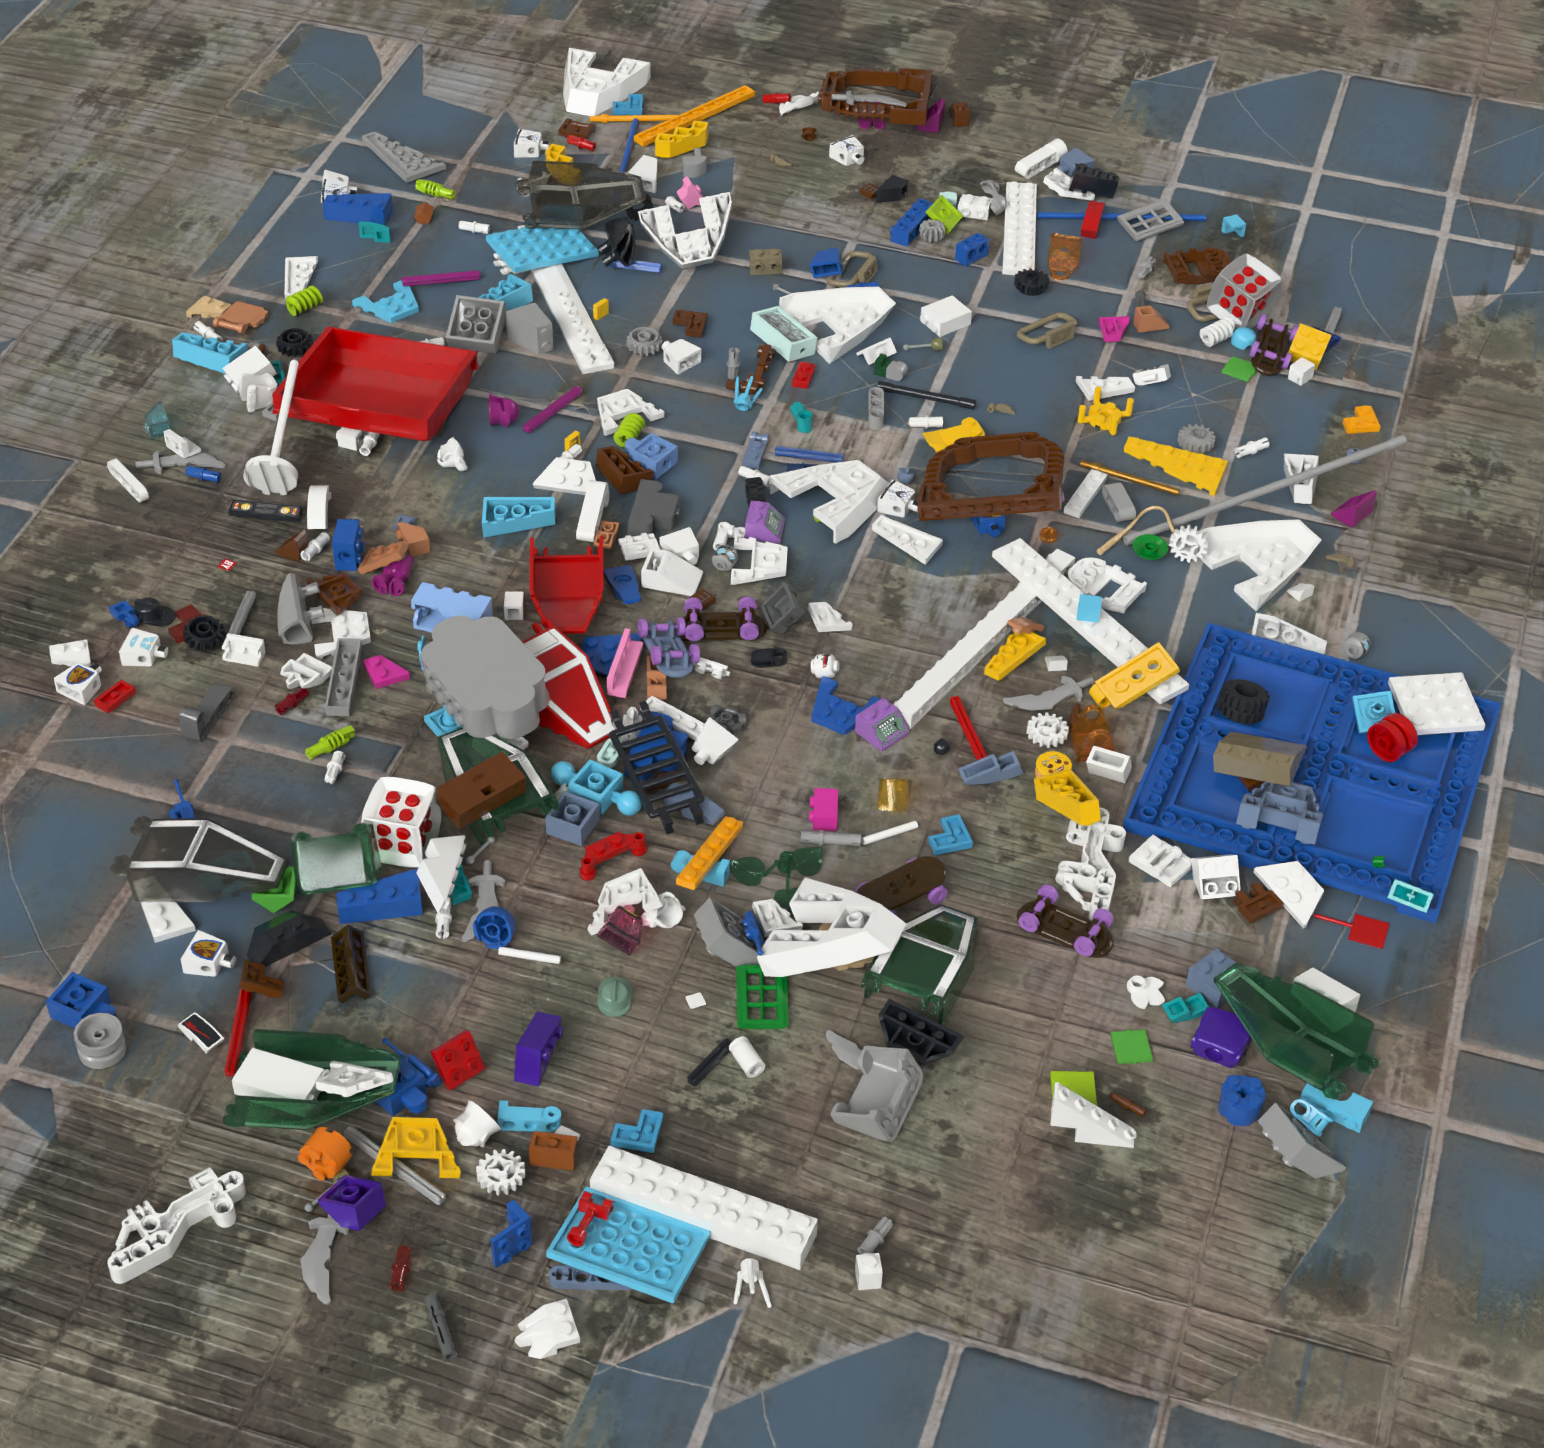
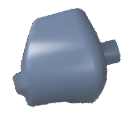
[898,467,915,484]

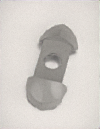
[980,179,1006,216]

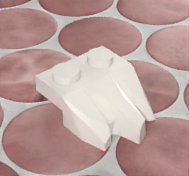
[280,653,332,689]
[515,1299,580,1359]

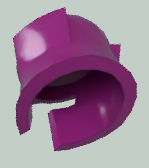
[488,393,519,427]

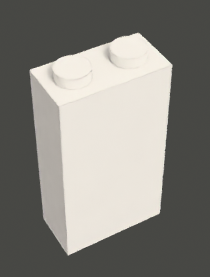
[232,1048,324,1116]

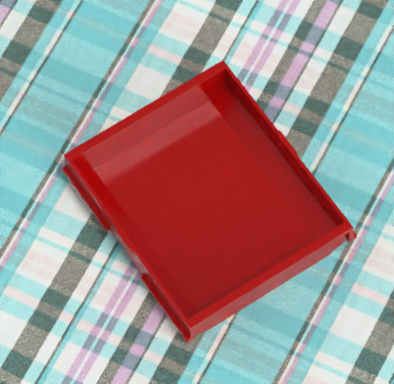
[272,326,479,441]

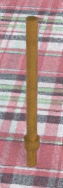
[1079,460,1180,496]

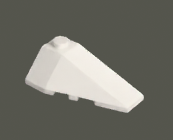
[1252,613,1327,654]

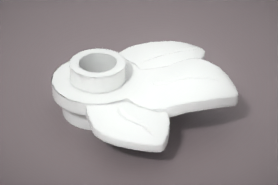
[1127,975,1165,1009]

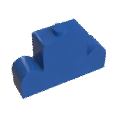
[624,711,687,780]

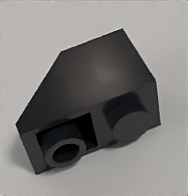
[876,175,908,203]

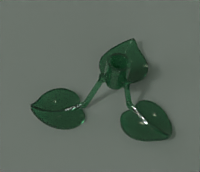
[730,847,822,916]

